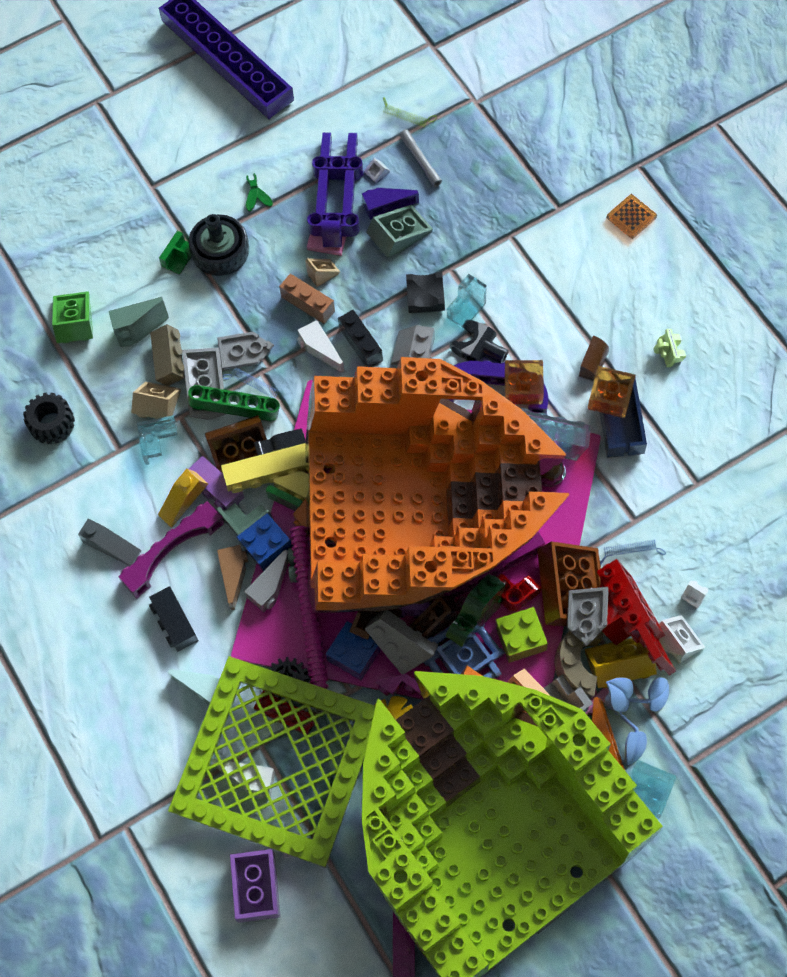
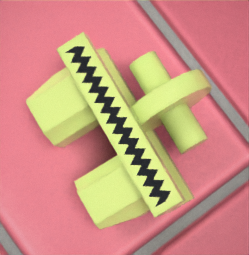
[653,329,686,367]

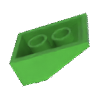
[52,291,93,343]

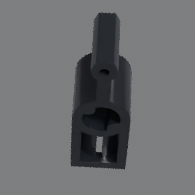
[254,428,306,456]

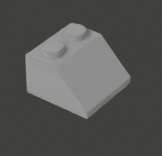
[391,325,435,366]

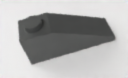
[78,518,141,566]

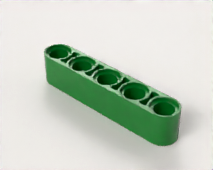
[188,385,280,421]

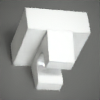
[681,580,708,608]

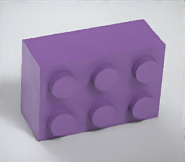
[230,849,281,923]

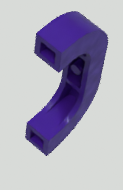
[448,360,548,417]

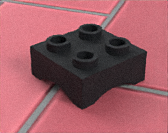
[406,272,445,313]

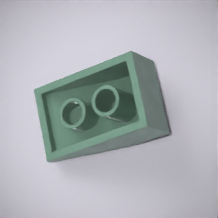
[366,205,433,257]
[108,297,169,347]

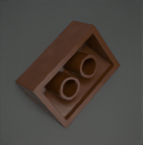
[205,415,267,473]

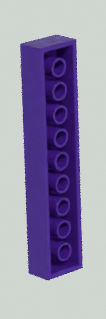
[158,0,294,120]

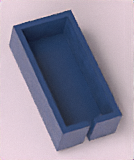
[596,376,647,458]

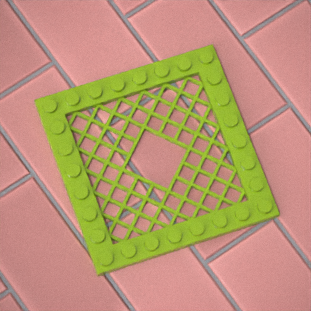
[168,656,376,868]

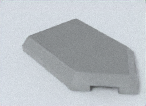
[217,332,274,371]
[567,587,608,646]

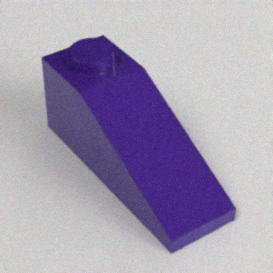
[362,188,419,220]

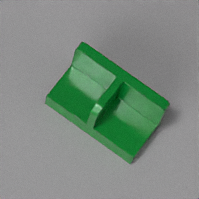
[159,230,191,274]

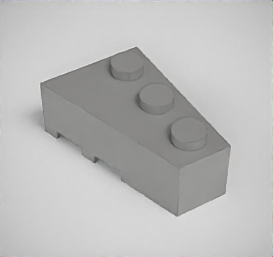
[365,610,438,675]

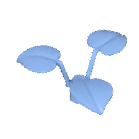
[604,677,669,766]

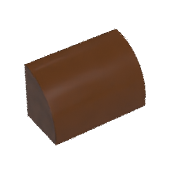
[579,335,609,382]

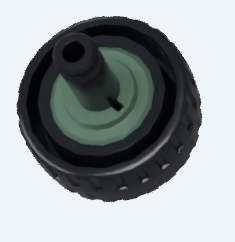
[188,214,249,276]

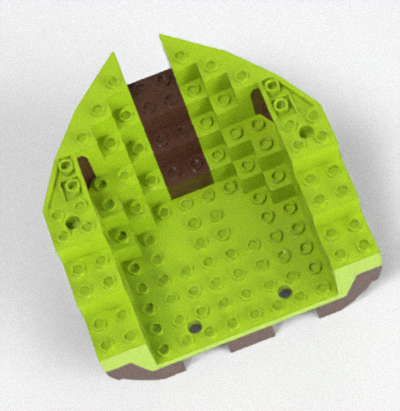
[362,671,663,977]

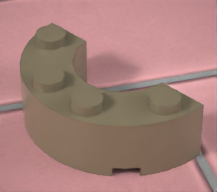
[554,630,603,700]

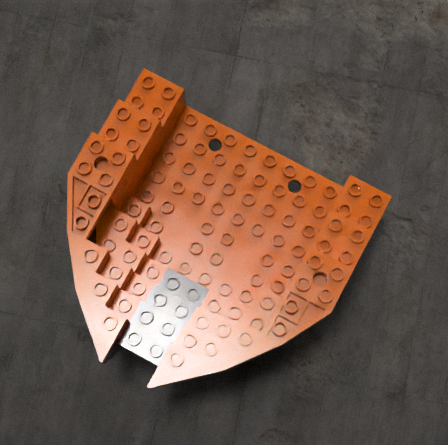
[305,357,569,613]

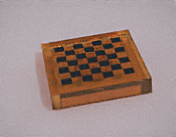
[606,193,657,239]

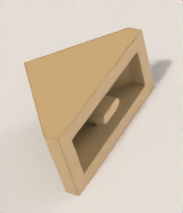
[305,258,340,287]

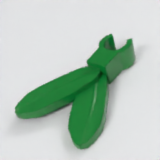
[246,173,273,211]

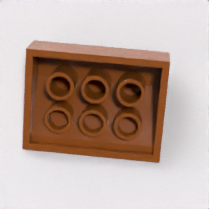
[537,541,601,627]

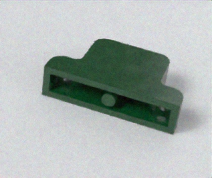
[446,573,506,647]

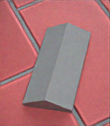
[182,348,226,420]

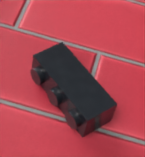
[338,309,383,367]
[149,586,199,652]

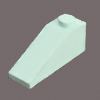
[168,669,219,705]

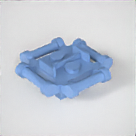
[423,625,505,679]

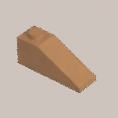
[217,545,248,610]

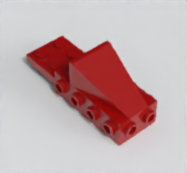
[597,559,676,676]

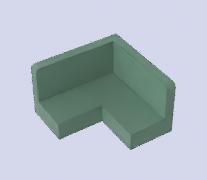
[217,503,274,536]

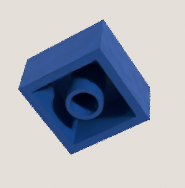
[237,513,293,572]
[326,621,381,681]

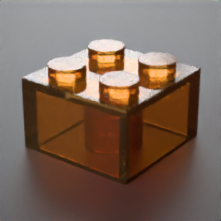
[504,360,544,404]
[588,366,636,418]

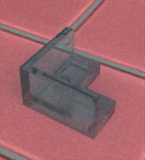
[447,274,487,328]
[137,415,178,465]
[630,760,677,820]

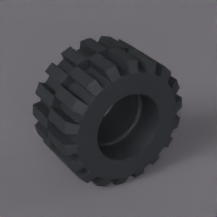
[23,392,75,444]

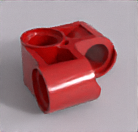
[497,573,542,611]

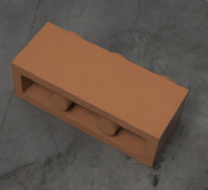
[279,274,335,324]

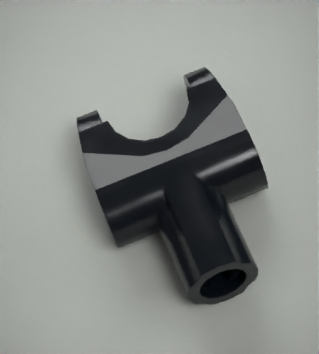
[449,320,509,363]

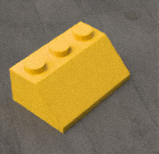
[585,638,657,688]

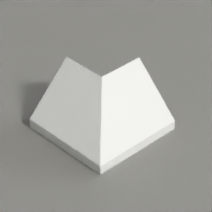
[659,615,705,664]

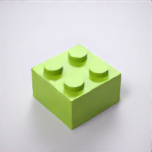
[495,607,548,663]

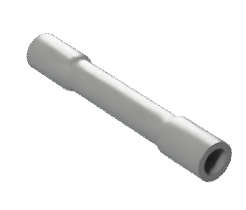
[399,129,442,187]

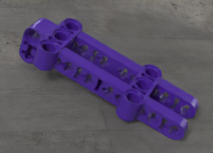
[307,132,363,247]

